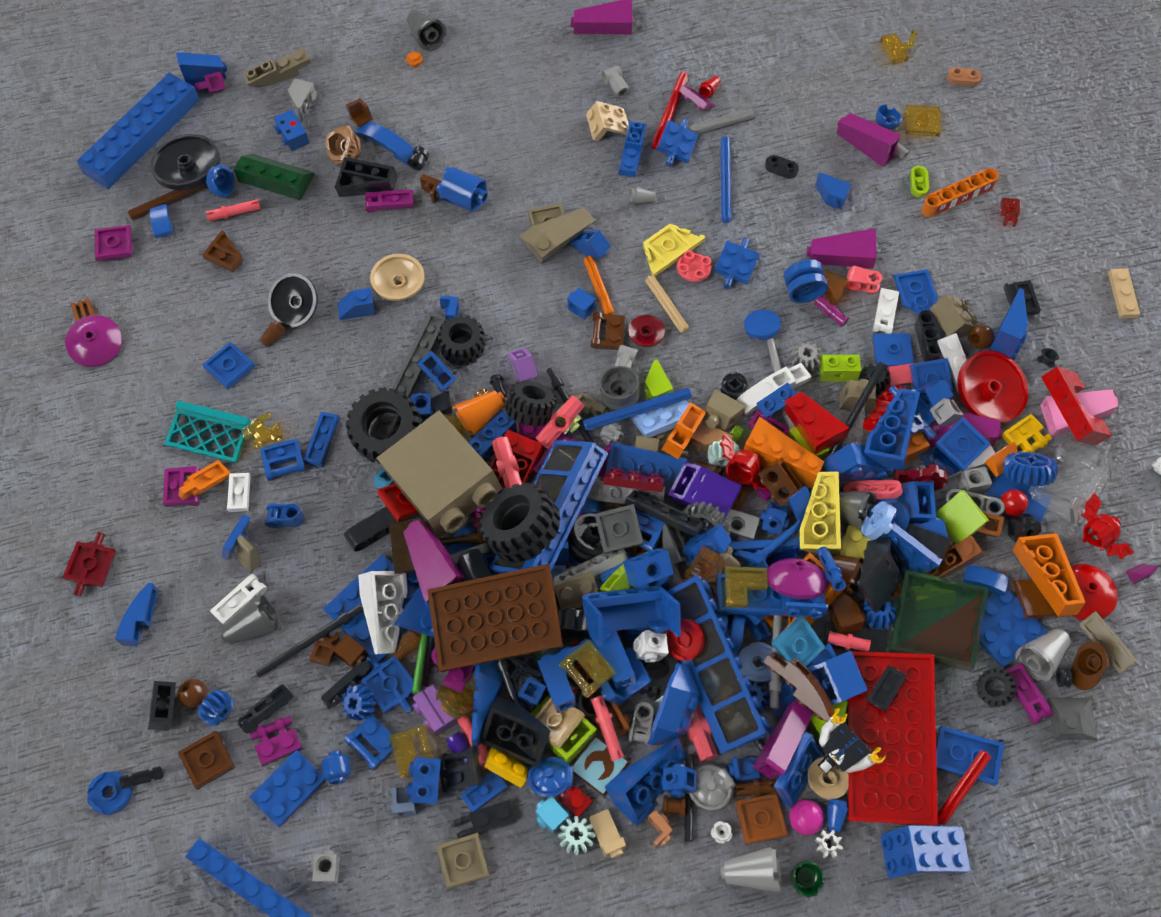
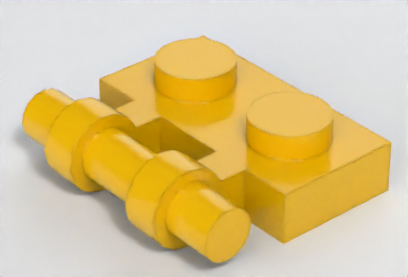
[1001,414,1052,453]

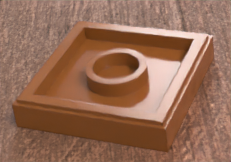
[735,793,788,845]

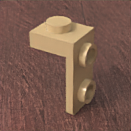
[589,809,626,859]

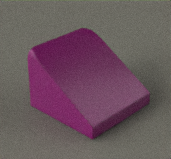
[1126,564,1157,584]

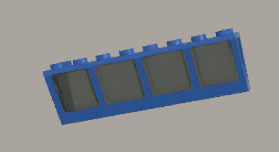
[489,440,608,575]
[667,575,771,754]

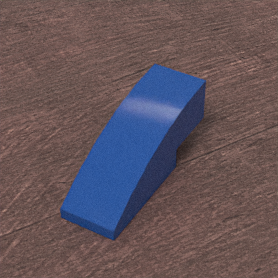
[115,583,158,646]

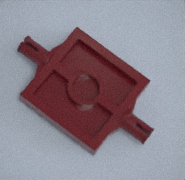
[62,532,117,597]

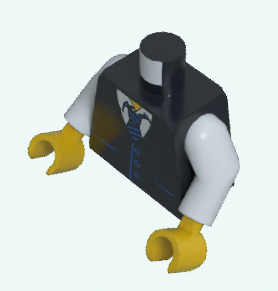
[818,708,886,774]

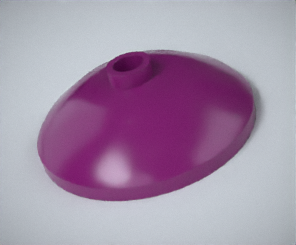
[65,315,122,367]
[766,559,828,599]

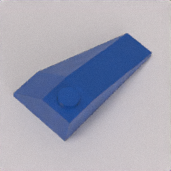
[605,738,686,826]

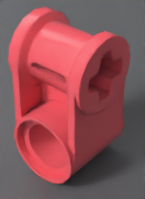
[845,266,882,294]

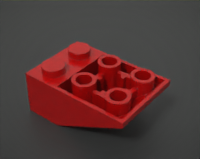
[490,430,544,489]

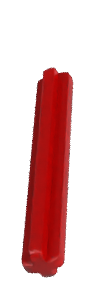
[938,750,991,826]

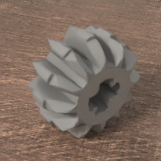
[790,341,822,372]

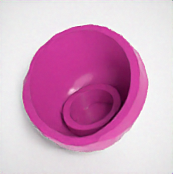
[790,799,824,836]

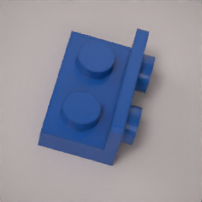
[756,382,796,418]
[782,593,828,618]

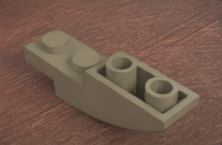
[243,47,311,86]

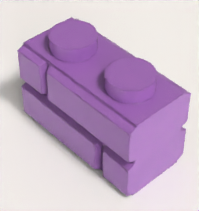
[412,684,457,736]

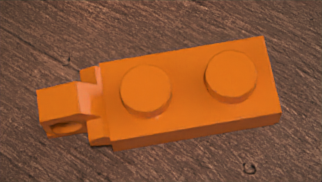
[178,460,231,500]

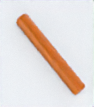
[584,256,614,315]

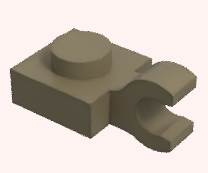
[576,392,607,417]

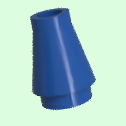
[827,799,849,833]

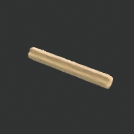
[645,275,689,333]

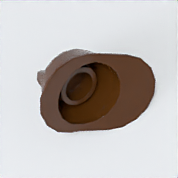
[1071,641,1109,691]

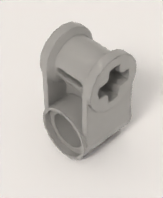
[628,702,654,745]

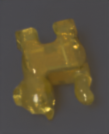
[242,411,283,451]

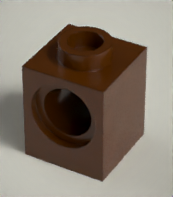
[333,634,368,669]

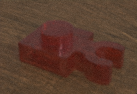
[1000,197,1020,227]

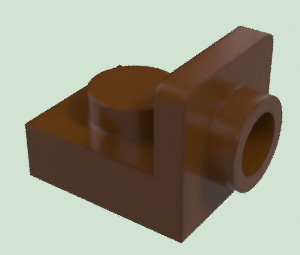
[420,174,442,203]

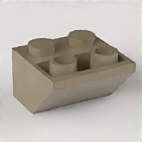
[930,295,979,338]

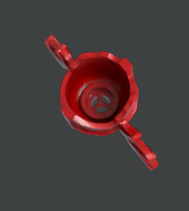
[719,434,768,491]
[1081,493,1134,559]

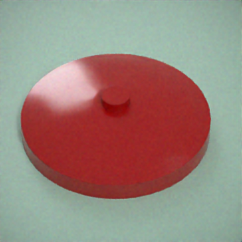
[957,350,1028,424]

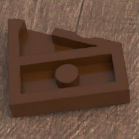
[202,230,243,272]

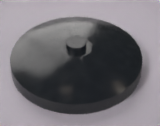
[150,134,220,190]

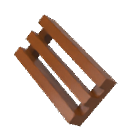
[71,298,95,321]

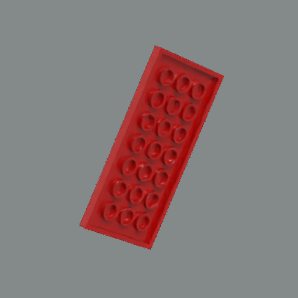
[848,651,938,826]

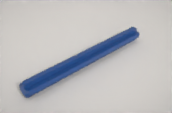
[721,136,731,223]
[583,388,692,431]

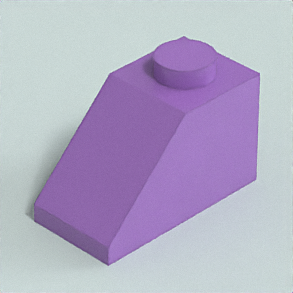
[507,347,538,382]

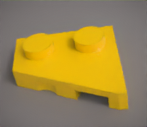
[484,747,528,788]

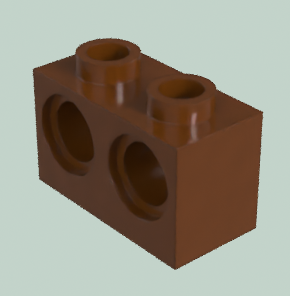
[758,457,802,506]

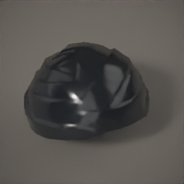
[575,683,606,718]

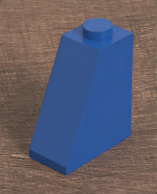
[176,52,228,87]

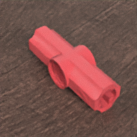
[535,394,585,449]
[492,437,522,488]
[686,704,718,763]

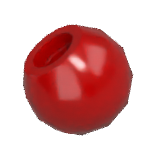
[1000,489,1028,516]

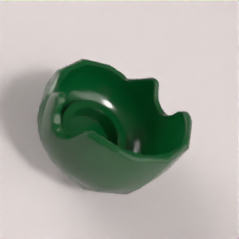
[790,860,824,898]

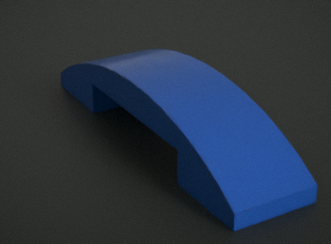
[354,122,414,165]

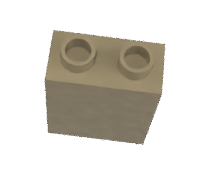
[377,410,502,538]

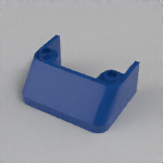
[582,586,681,647]

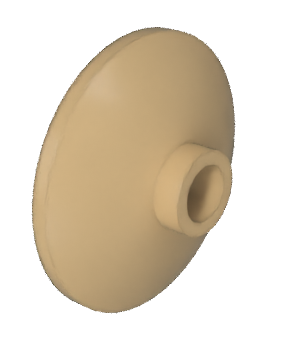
[807,757,849,800]

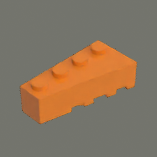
[743,417,824,488]
[1012,533,1086,617]

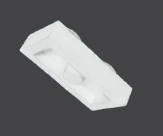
[227,473,251,512]

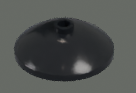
[268,273,318,328]

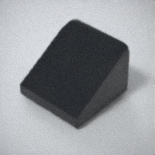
[431,391,453,414]

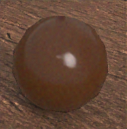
[968,324,995,350]
[178,679,208,708]

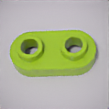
[909,166,929,198]

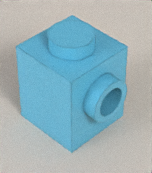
[535,796,569,834]

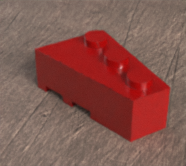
[784,392,849,455]

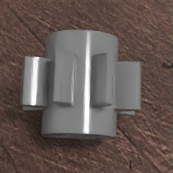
[600,423,624,446]

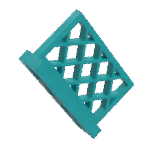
[164,400,253,464]

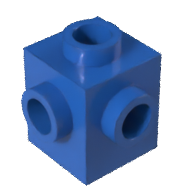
[760,501,790,535]
[662,764,697,797]

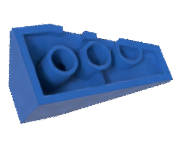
[864,388,920,470]
[471,661,505,747]

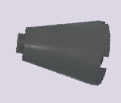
[407,10,447,51]
[839,492,877,530]
[220,594,280,644]

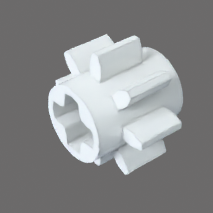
[815,830,843,858]

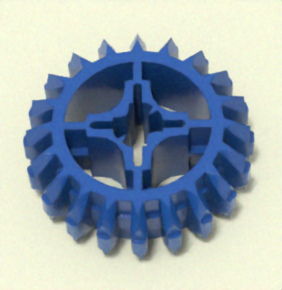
[1003,451,1058,487]

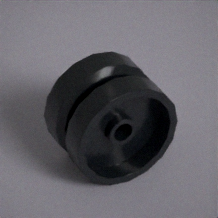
[565,513,604,564]

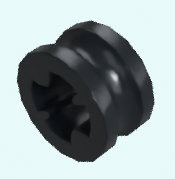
[1056,669,1072,688]

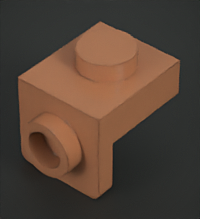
[648,810,673,848]

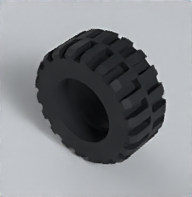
[346,387,423,464]
[480,483,560,562]

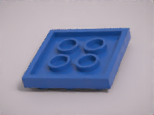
[974,588,1048,669]

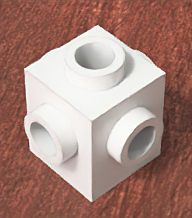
[634,630,669,663]

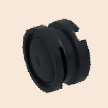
[720,372,748,400]

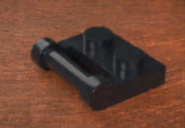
[438,745,482,793]

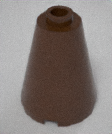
[810,553,864,597]

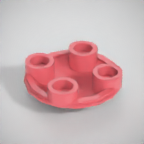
[676,251,712,282]

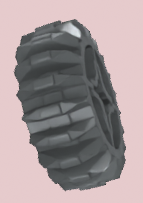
[680,501,731,542]

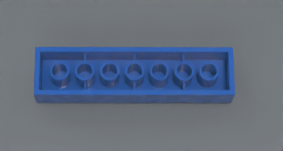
[77,73,199,189]

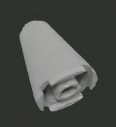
[1015,629,1071,682]
[720,846,781,892]

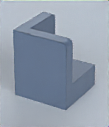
[392,787,417,817]

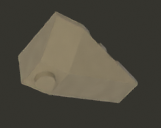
[519,208,595,264]

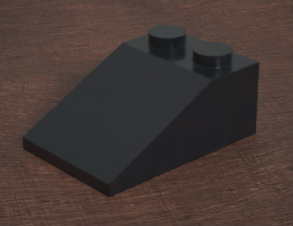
[480,696,551,767]

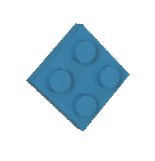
[771,616,825,666]

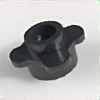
[1037,348,1059,368]

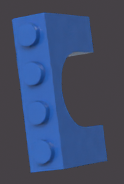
[537,630,636,713]

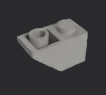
[288,78,316,119]

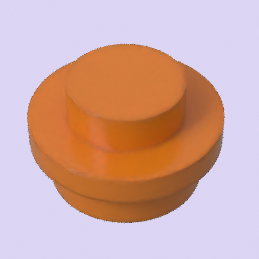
[406,52,423,67]

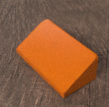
[985,442,1018,477]

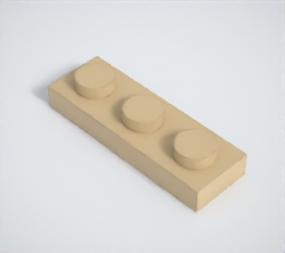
[1108,269,1140,319]

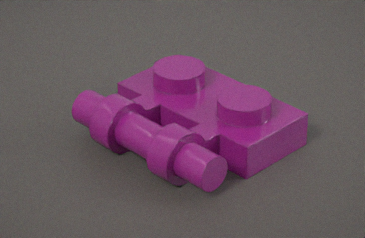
[250,716,303,766]

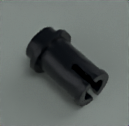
[489,374,507,397]

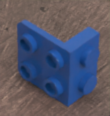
[590,648,651,705]

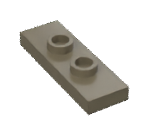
[1078,612,1138,674]

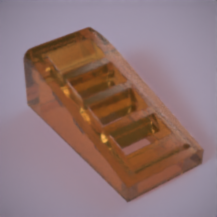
[683,545,720,580]

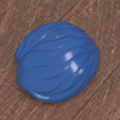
[206,164,235,198]

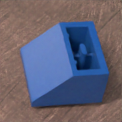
[808,650,868,705]

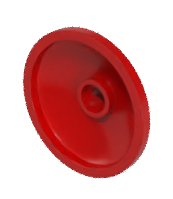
[1071,564,1118,621]

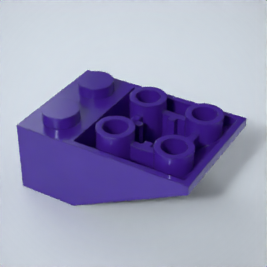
[668,462,742,518]

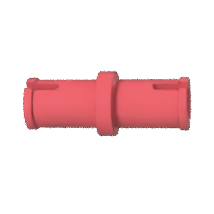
[827,631,871,652]

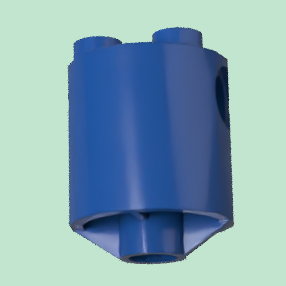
[436,167,488,212]

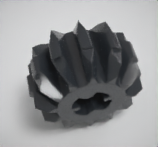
[859,363,891,395]

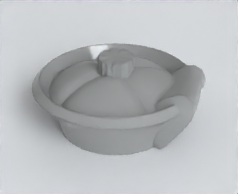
[689,765,736,810]

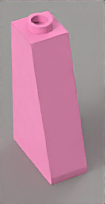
[1041,389,1118,438]

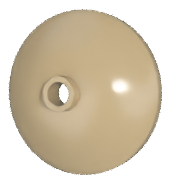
[370,254,425,301]

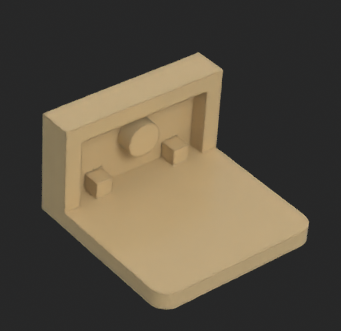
[586,101,629,142]

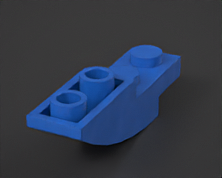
[618,122,647,177]

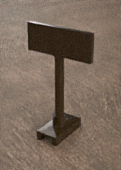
[389,517,485,574]

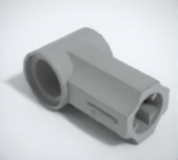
[602,65,630,99]
[615,345,639,369]

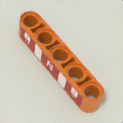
[922,168,999,217]

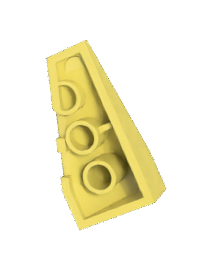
[800,472,841,555]

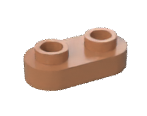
[947,67,982,86]

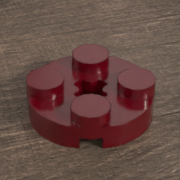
[907,465,948,491]

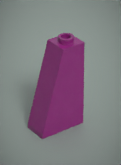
[571,0,632,35]
[836,113,901,167]
[806,229,877,268]
[924,407,1003,448]
[403,519,465,603]
[752,700,814,779]

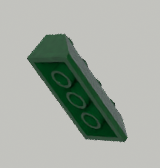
[234,154,315,200]

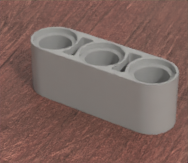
[945,489,1004,516]

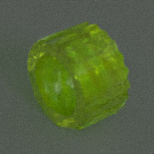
[730,425,744,444]

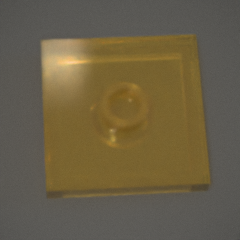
[905,104,941,137]

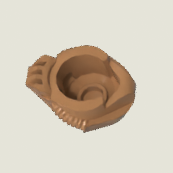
[325,126,360,165]

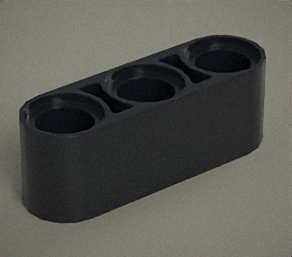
[915,310,942,362]
[344,507,401,552]

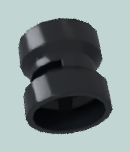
[407,146,430,171]

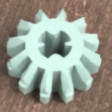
[707,439,740,468]
[558,816,595,855]

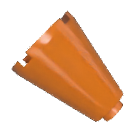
[452,390,506,438]

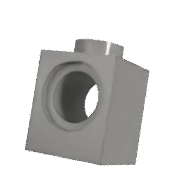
[930,398,964,427]
[958,466,992,494]
[312,850,340,885]

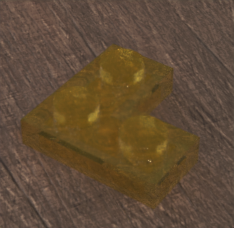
[725,566,768,608]

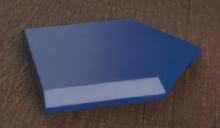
[893,269,938,314]

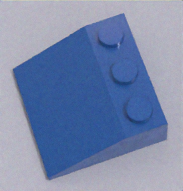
[989,288,1028,361]

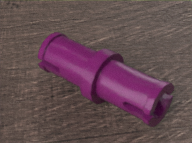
[814,295,849,327]

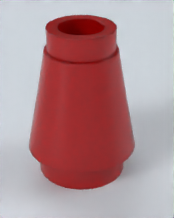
[699,76,721,98]

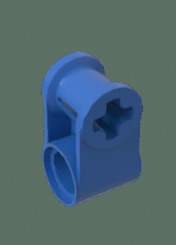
[264,503,304,528]

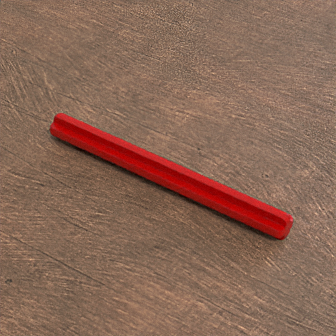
[652,71,688,151]

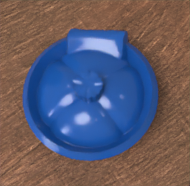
[528,756,574,797]

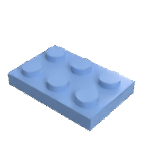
[630,400,689,438]

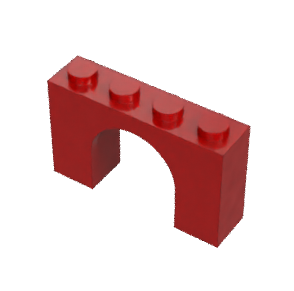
[1041,366,1113,445]

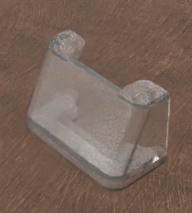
[1029,439,1111,527]

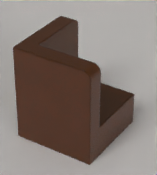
[345,98,373,127]

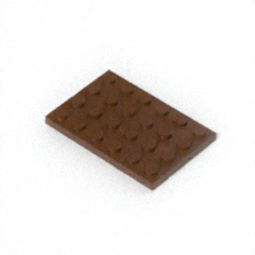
[427,564,564,672]

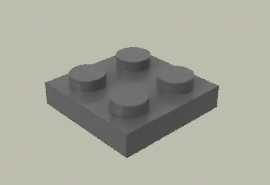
[595,504,644,554]

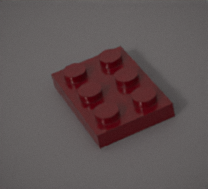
[603,468,664,492]

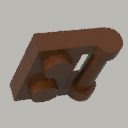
[590,312,625,350]

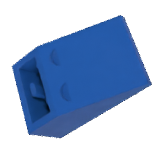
[873,481,936,524]

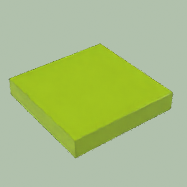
[936,490,989,544]

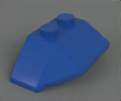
[648,663,700,745]

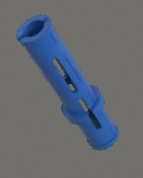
[817,546,846,591]

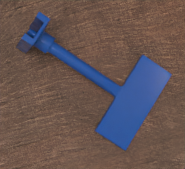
[734,486,811,575]

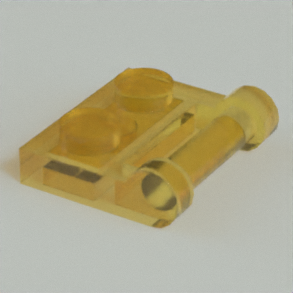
[559,640,616,698]
[389,725,433,777]

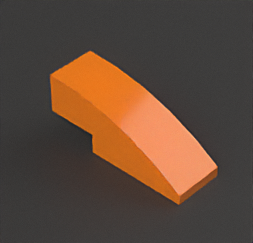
[662,402,706,459]

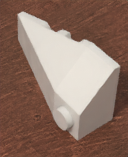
[358,571,407,654]

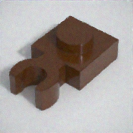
[309,632,339,667]

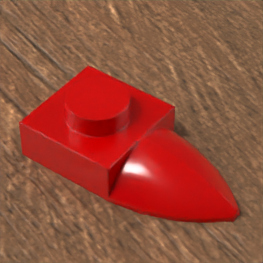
[556,786,593,819]

